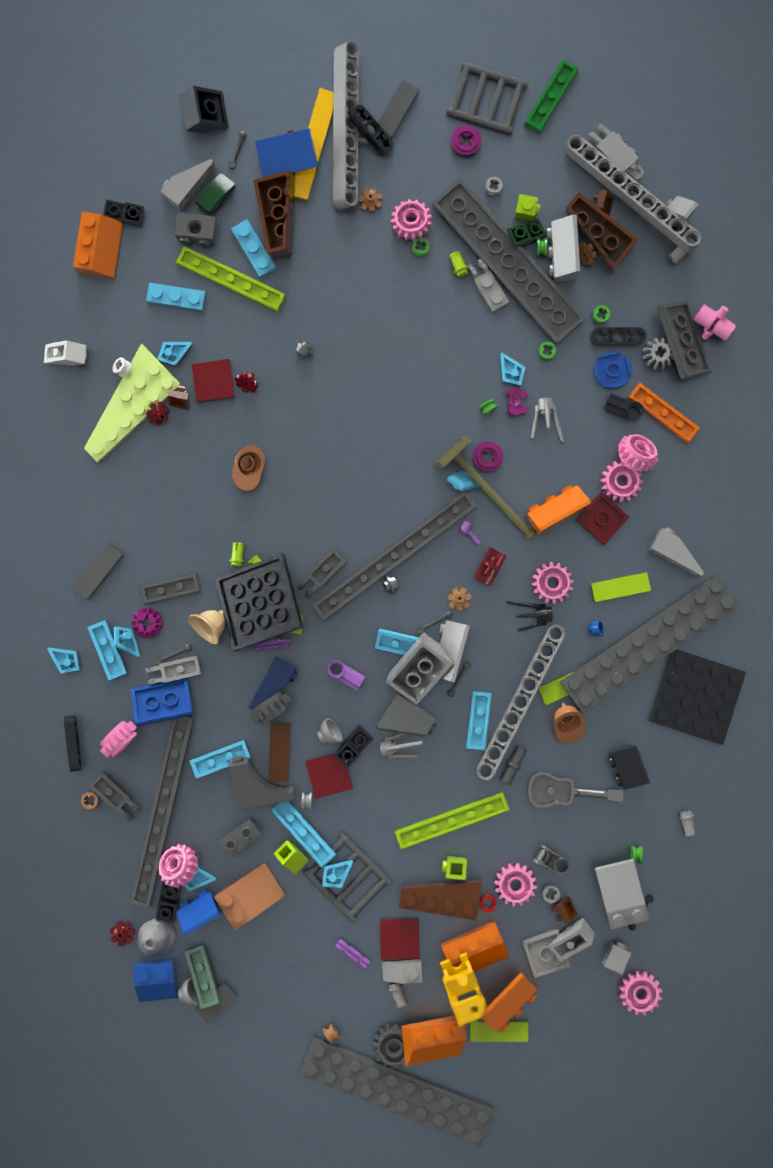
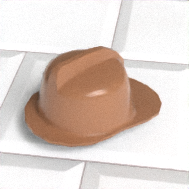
[232,445,265,491]
[554,703,586,744]

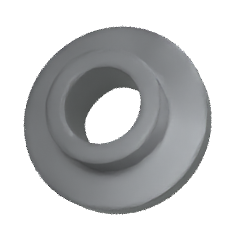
[295,340,313,358]
[382,576,399,595]

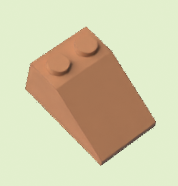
[214,863,286,930]

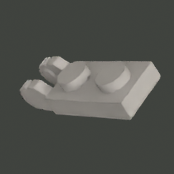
[468,259,509,313]
[146,656,202,685]

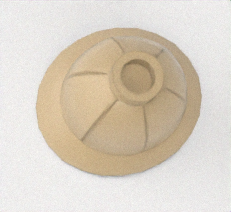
[189,610,226,645]

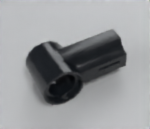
[604,393,644,422]

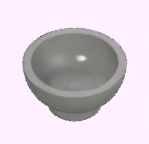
[317,718,343,744]
[178,977,199,1006]

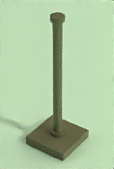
[434,435,536,540]

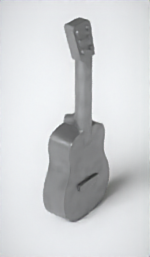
[528,771,624,808]

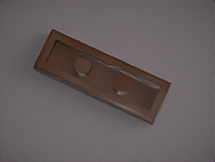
[268,723,290,782]

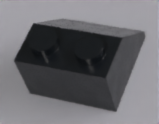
[179,85,229,133]
[608,744,650,790]

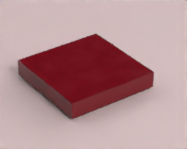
[191,359,235,402]
[575,492,629,546]
[306,754,353,799]
[380,918,420,960]

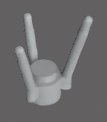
[531,398,564,443]
[380,733,423,759]

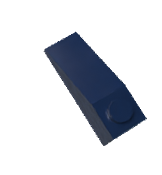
[248,656,298,710]

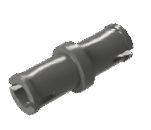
[500,745,527,785]

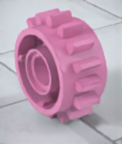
[391,199,432,241]
[617,434,658,472]
[600,461,643,503]
[531,562,574,604]
[100,720,138,758]
[159,844,198,888]
[494,863,537,907]
[619,971,662,1015]

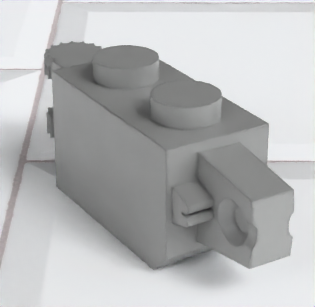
[589,124,645,181]

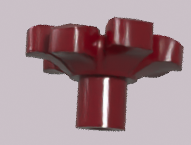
[235,372,259,393]
[145,401,169,425]
[110,921,135,946]

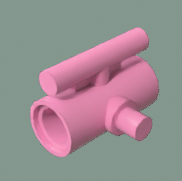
[694,304,736,341]

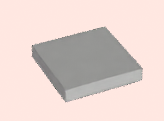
[521,928,571,979]

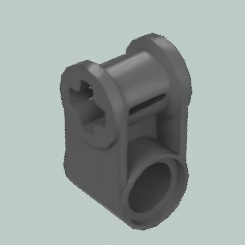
[532,844,571,876]

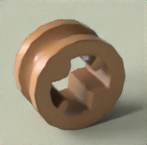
[81,791,100,809]
[323,1024,341,1044]

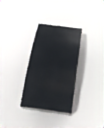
[103,199,144,226]
[334,725,373,768]
[156,881,182,923]

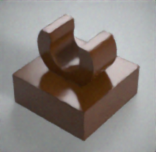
[593,190,614,215]
[168,384,190,409]
[552,897,578,923]

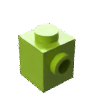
[514,194,540,222]
[274,840,309,875]
[442,856,467,880]

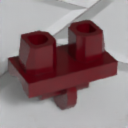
[474,547,507,587]

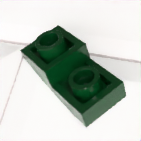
[195,173,235,214]
[507,218,547,247]

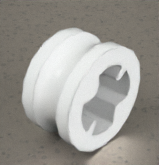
[112,358,131,377]

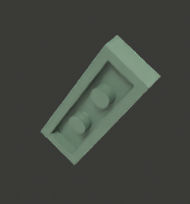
[185,945,221,1009]

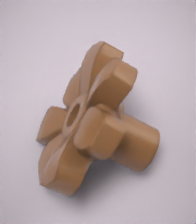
[358,188,382,212]
[579,241,597,265]
[447,587,471,611]

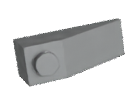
[160,159,216,211]
[648,527,704,577]

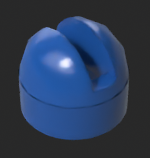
[588,621,604,636]

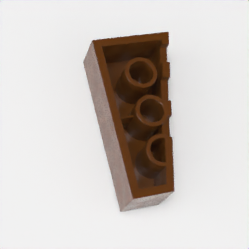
[253,170,295,259]
[565,192,638,273]
[399,879,482,921]

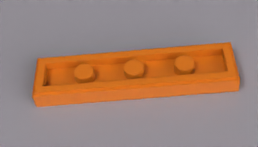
[628,382,700,444]

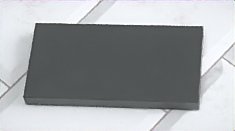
[657,301,712,379]

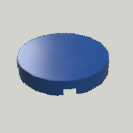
[594,351,632,389]

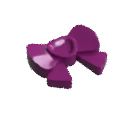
[506,388,529,416]

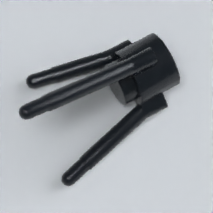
[506,600,553,632]

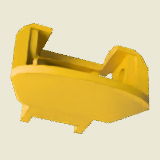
[440,953,487,1028]

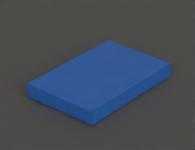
[255,128,319,177]
[131,678,194,727]

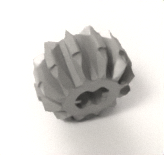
[643,338,674,370]

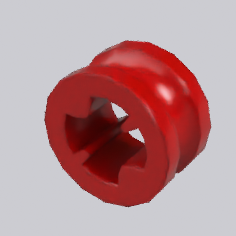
[479,894,497,913]

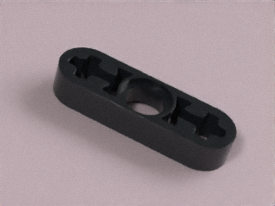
[349,105,393,154]
[590,327,647,346]
[64,715,82,772]

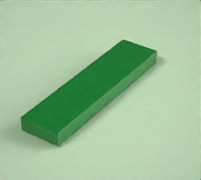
[524,60,579,133]

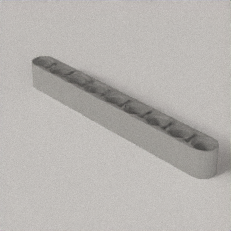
[333,41,359,210]
[566,135,701,253]
[476,625,565,780]

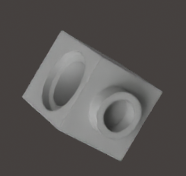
[602,941,631,974]

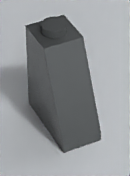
[376,694,436,737]

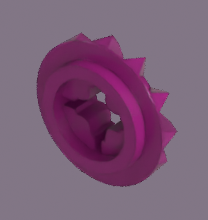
[451,126,481,156]
[473,442,503,472]
[131,608,162,638]

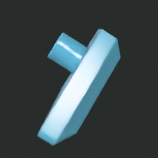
[157,342,192,366]
[500,353,526,386]
[447,470,480,491]
[114,626,140,658]
[47,647,80,674]
[322,860,353,888]
[185,867,216,892]

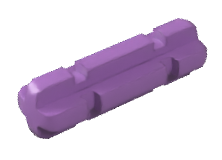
[253,637,290,651]
[335,939,370,969]

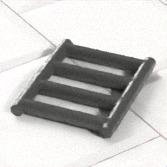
[446,62,528,134]
[303,832,392,923]

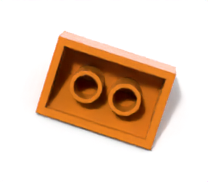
[73,212,123,279]
[526,485,591,535]
[441,920,510,972]
[481,973,538,1033]
[402,1015,467,1066]

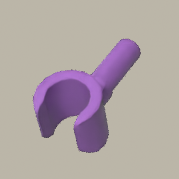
[460,521,481,545]

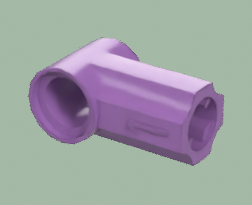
[328,660,365,691]

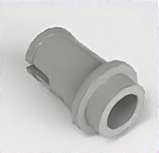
[668,241,689,264]
[679,810,697,836]
[388,982,408,1008]

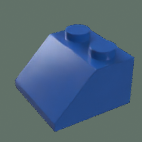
[176,889,222,936]
[133,958,178,1002]

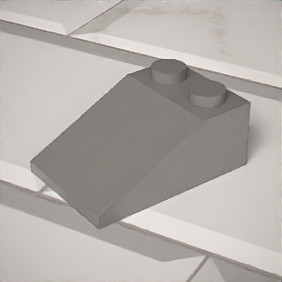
[595,859,649,929]

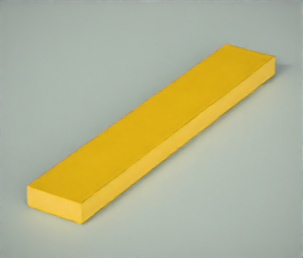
[294,88,334,202]

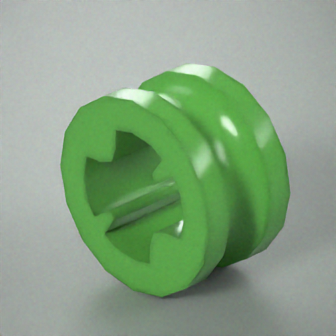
[412,238,429,257]
[536,239,547,256]
[592,305,611,324]
[539,342,556,359]
[479,398,498,415]
[630,846,643,864]

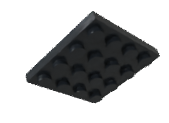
[215,553,304,652]
[649,649,746,745]

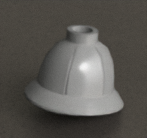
[137,918,176,957]

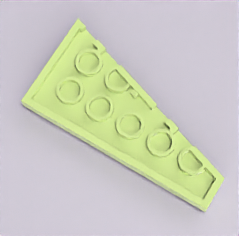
[84,343,181,463]

